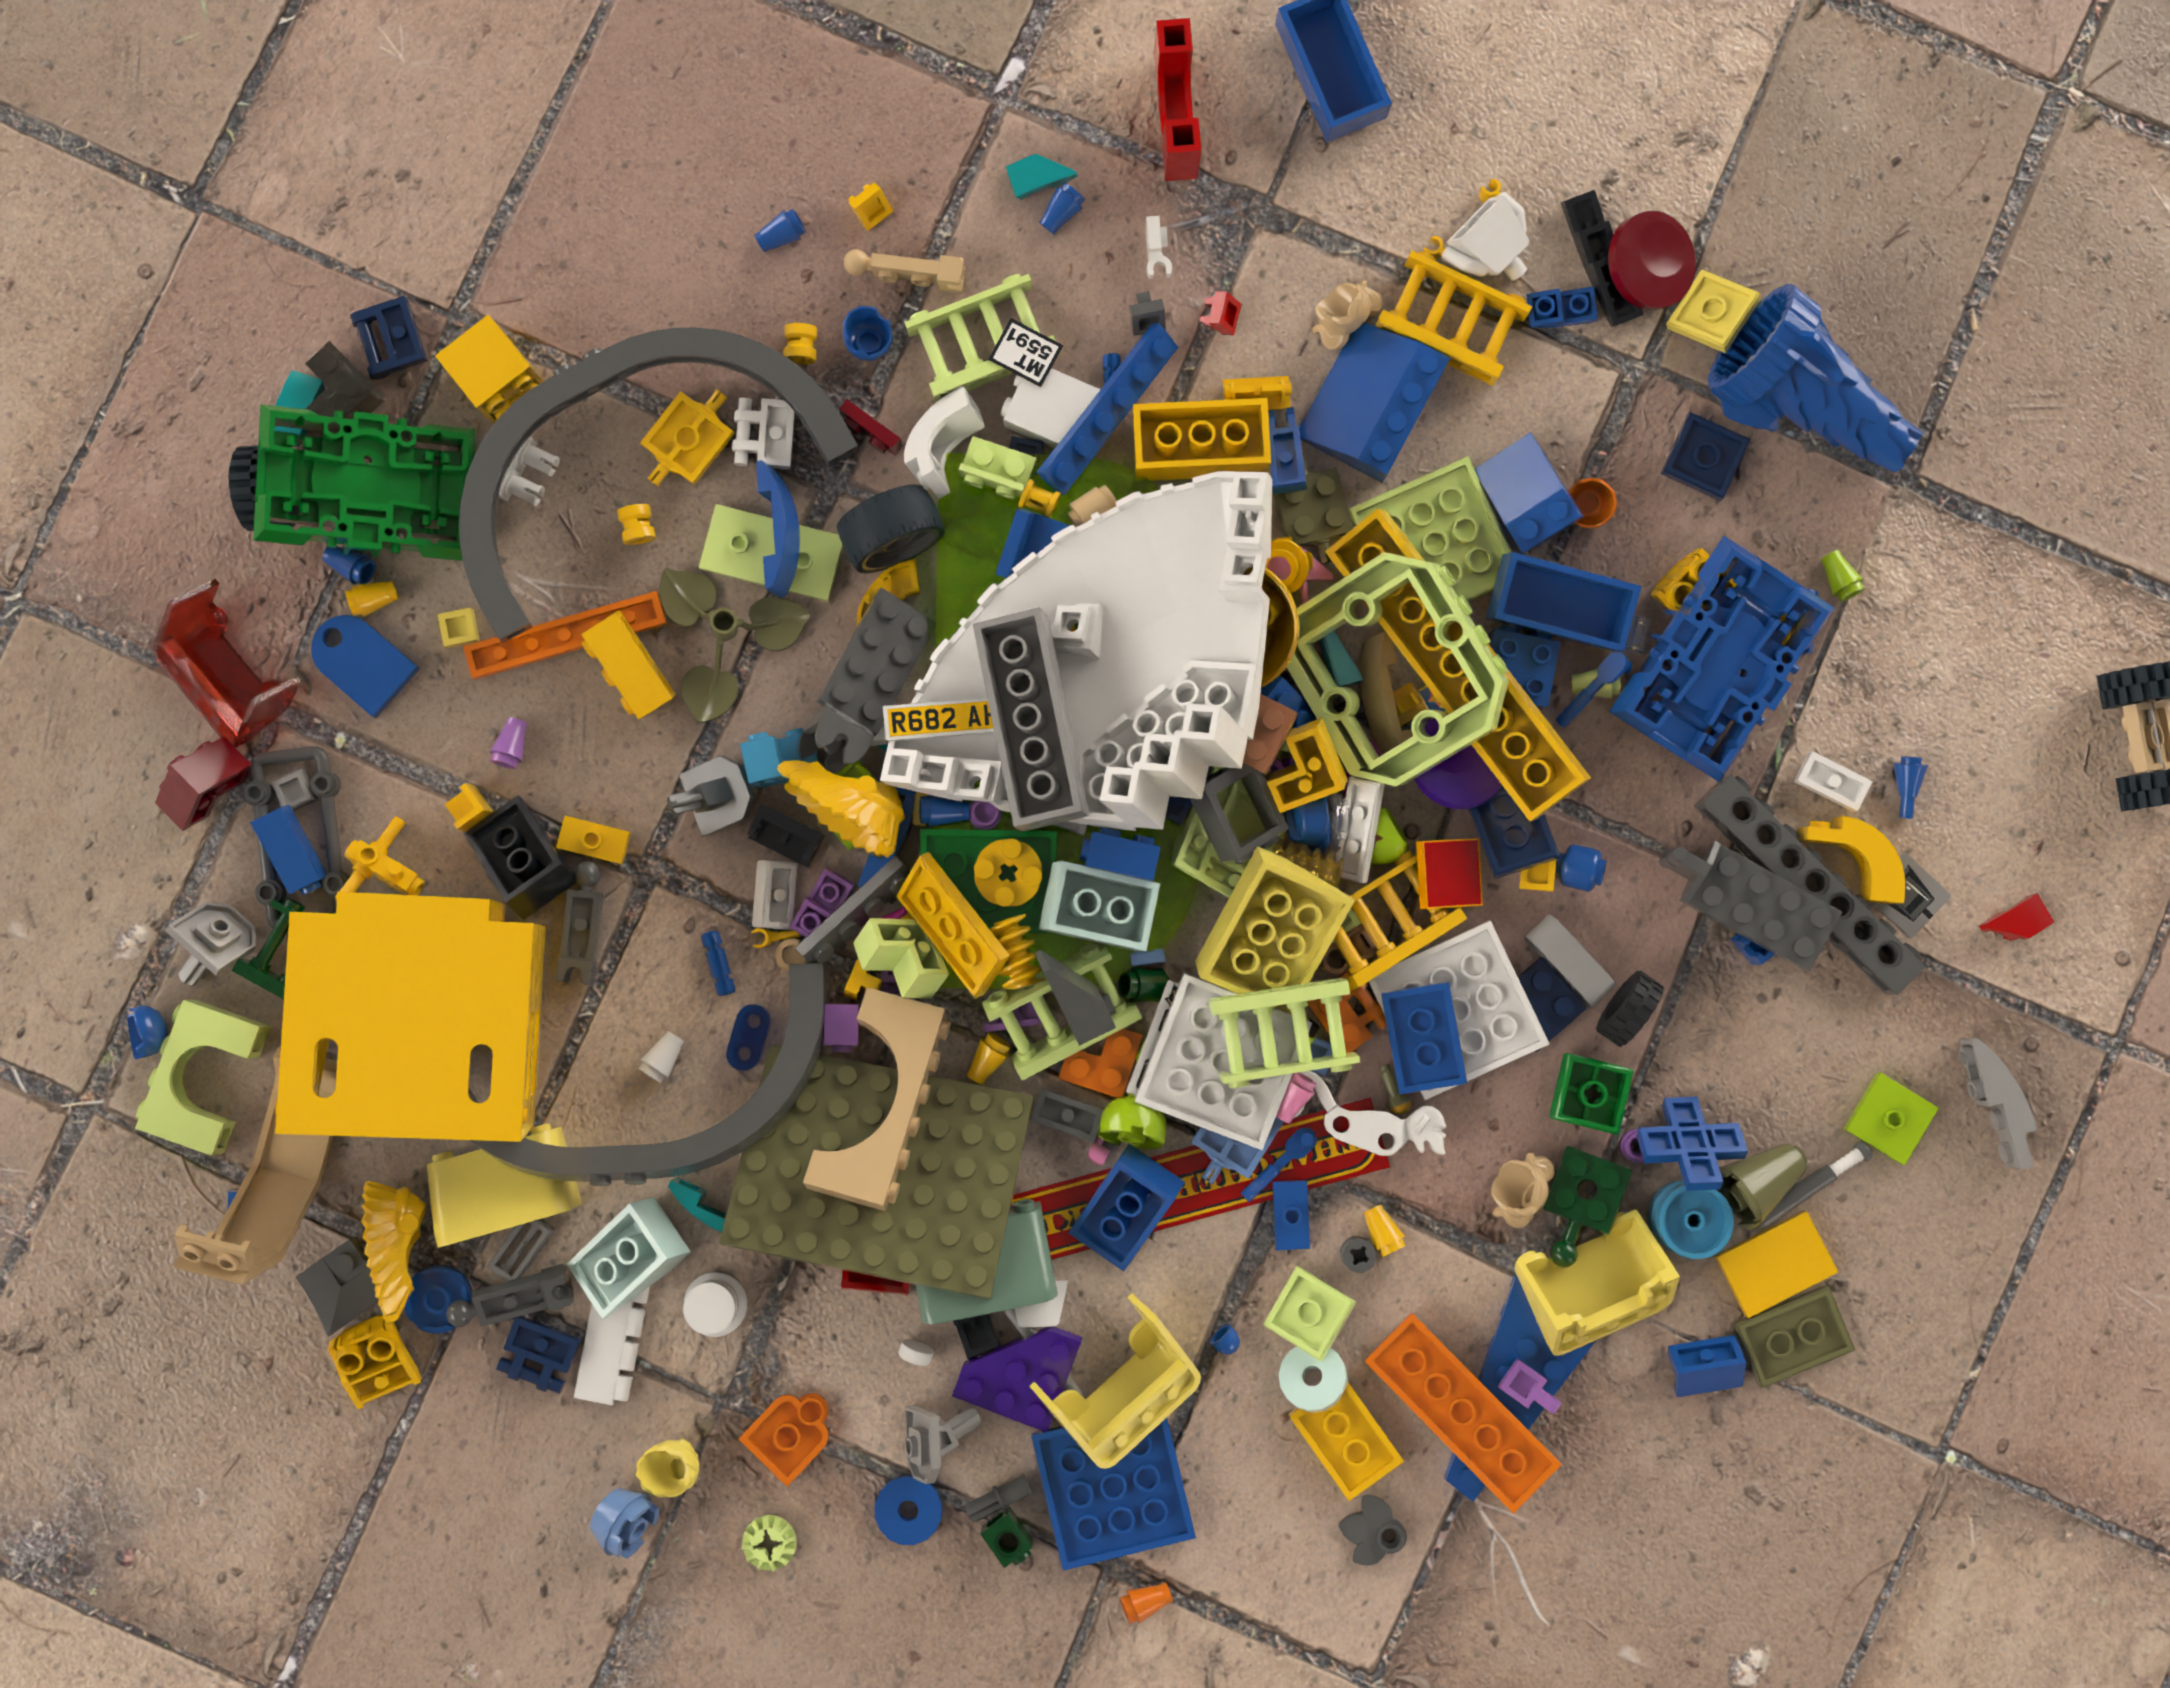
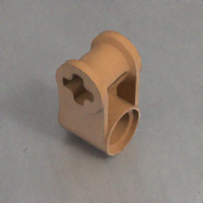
[1319,924,1378,975]

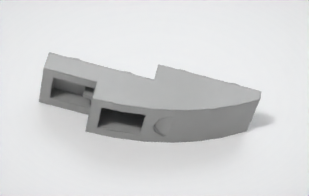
[1959,1038,2038,1170]

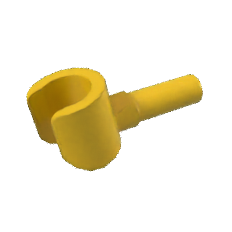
[751,928,801,948]

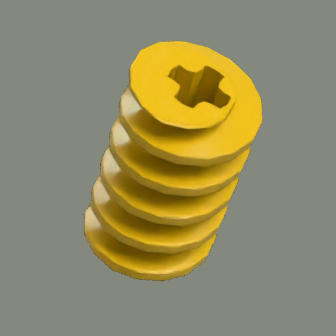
[990,914,1046,990]

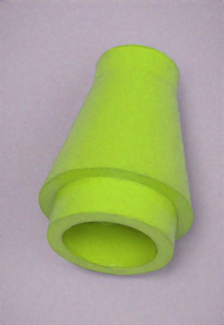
[1821,550,1865,602]

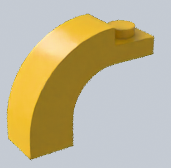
[1797,816,1905,904]

